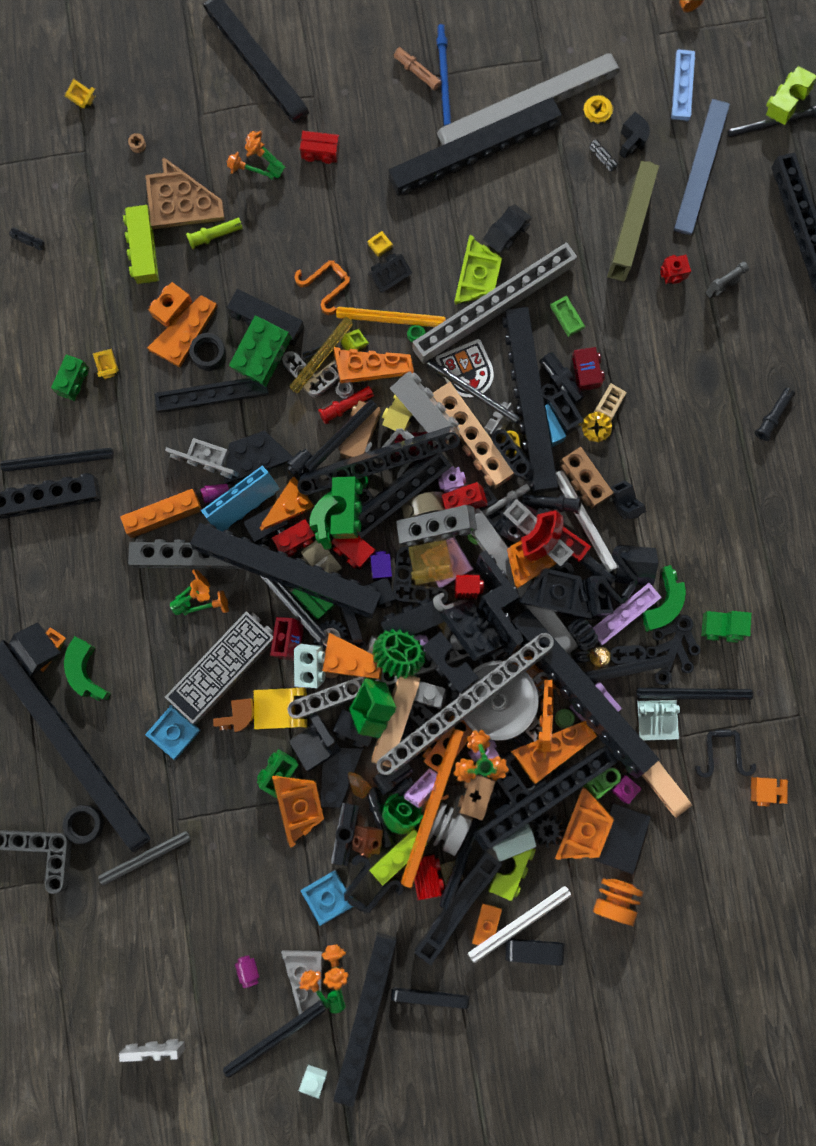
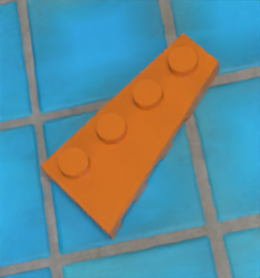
[333,347,414,384]
[511,721,597,784]

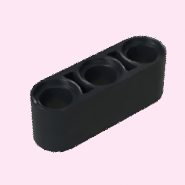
[492,430,534,480]
[505,938,565,966]

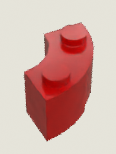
[521,510,563,562]

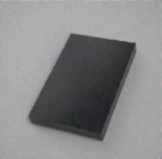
[594,804,651,874]

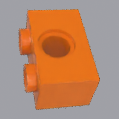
[148,282,192,328]

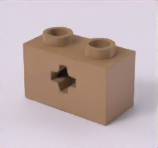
[458,774,496,820]

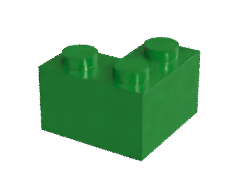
[701,611,752,643]

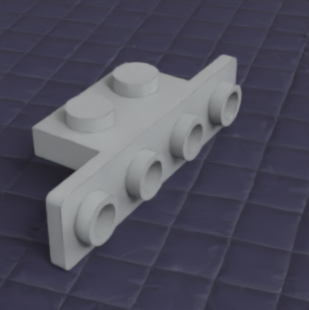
[165,438,239,479]

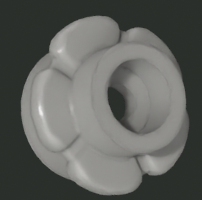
[336,382,354,399]

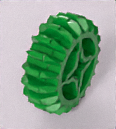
[372,629,426,679]

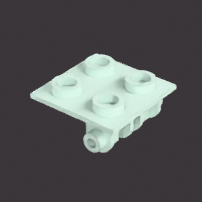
[637,700,680,740]

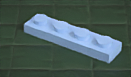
[671,49,695,121]

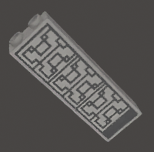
[165,611,274,724]

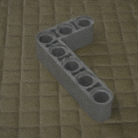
[0,830,72,894]

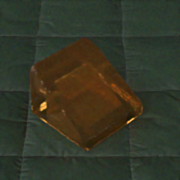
[348,772,372,799]

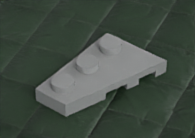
[281,951,322,1014]
[119,1039,185,1062]

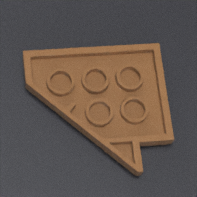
[146,158,225,229]

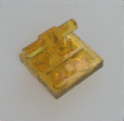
[408,540,454,585]

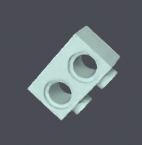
[294,644,325,688]

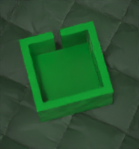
[349,678,396,738]

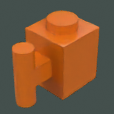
[751,777,788,807]

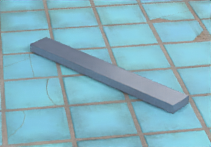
[673,99,730,236]

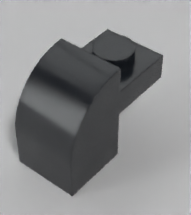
[620,111,650,159]
[610,480,647,519]

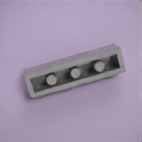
[390,371,460,444]

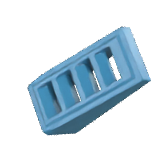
[545,404,566,447]

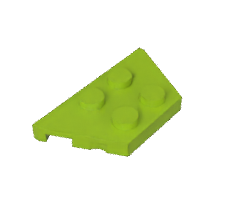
[454,235,502,304]

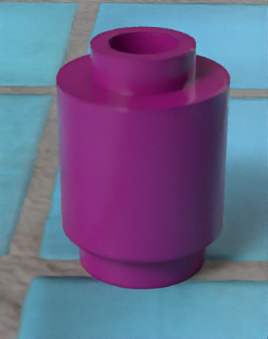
[235,955,259,988]

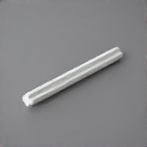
[556,470,617,572]
[468,887,571,963]

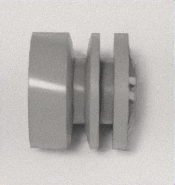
[427,803,473,856]

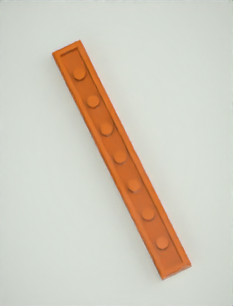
[401,729,463,888]

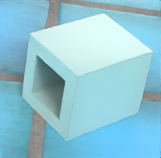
[299,1065,327,1098]

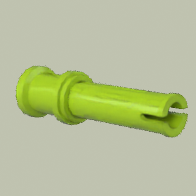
[186,217,243,249]

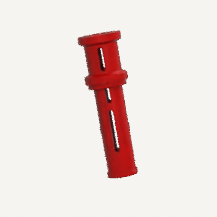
[318,386,374,424]

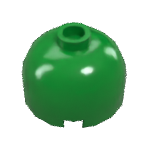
[382,793,423,834]

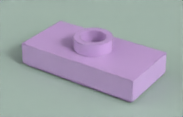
[404,768,438,808]

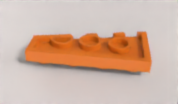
[147,295,218,368]

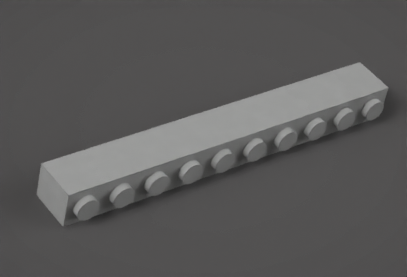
[413,242,577,364]

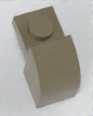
[401,492,446,519]

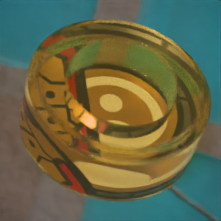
[590,647,611,667]

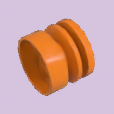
[593,878,644,926]

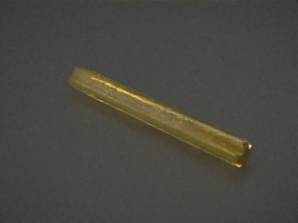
[290,317,353,393]

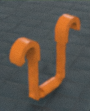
[294,260,350,315]

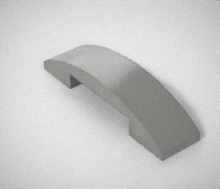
[503,499,574,566]

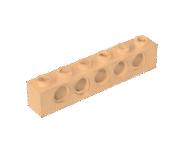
[433,382,514,489]

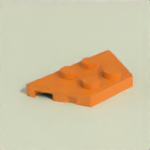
[507,540,557,588]
[272,776,324,848]
[555,787,614,860]

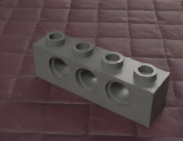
[396,505,477,547]

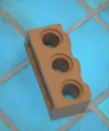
[560,447,613,509]

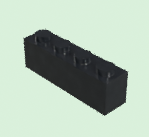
[227,289,305,346]

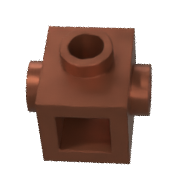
[352,826,383,857]

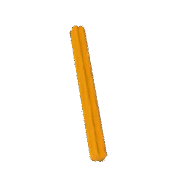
[336,307,446,327]

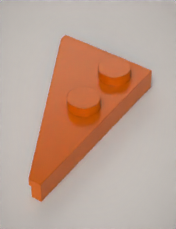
[260,477,314,531]

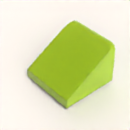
[341,329,369,351]

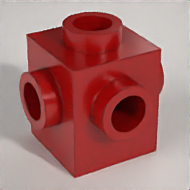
[660,255,691,284]

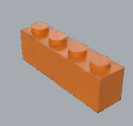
[120,489,202,538]

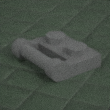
[705,261,749,298]

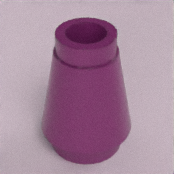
[200,483,229,504]

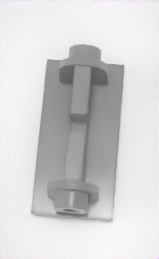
[484,402,516,437]

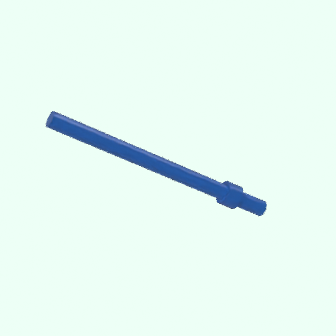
[437,24,451,126]

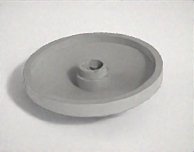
[459,661,538,741]

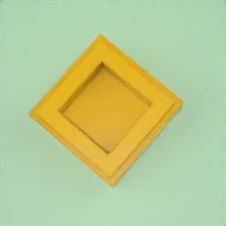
[367,231,393,258]

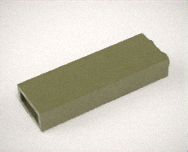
[607,161,659,282]

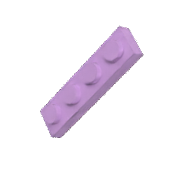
[593,583,662,646]

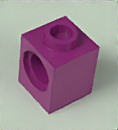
[610,775,641,804]

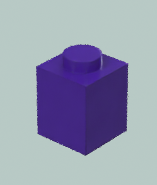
[371,551,392,581]

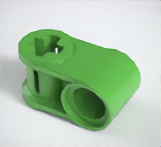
[583,767,621,800]

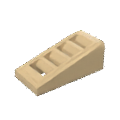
[594,383,627,420]

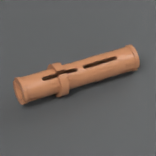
[394,47,441,91]

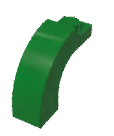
[310,491,347,550]
[641,565,686,632]
[64,636,111,701]

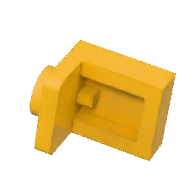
[64,79,95,109]
[93,349,118,379]

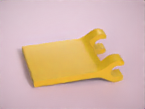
[254,687,308,729]

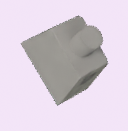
[413,681,449,710]

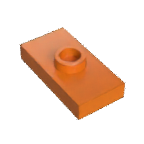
[472,903,502,945]

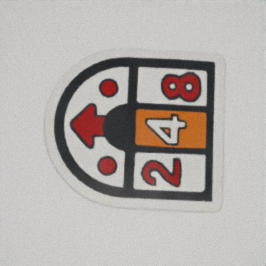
[436,339,494,397]

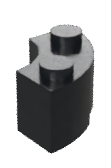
[483,204,532,253]

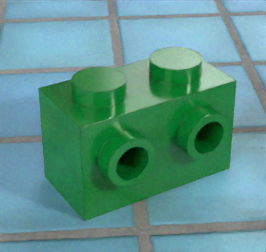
[51,354,89,401]
[257,749,298,798]

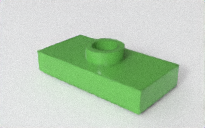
[550,296,585,337]

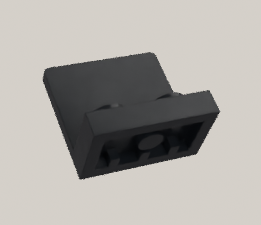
[289,712,341,772]

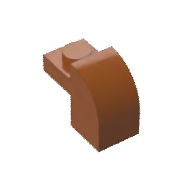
[213,698,254,733]

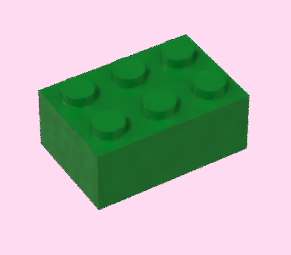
[229,315,292,387]

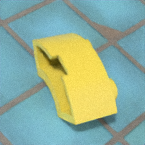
[382,394,412,431]

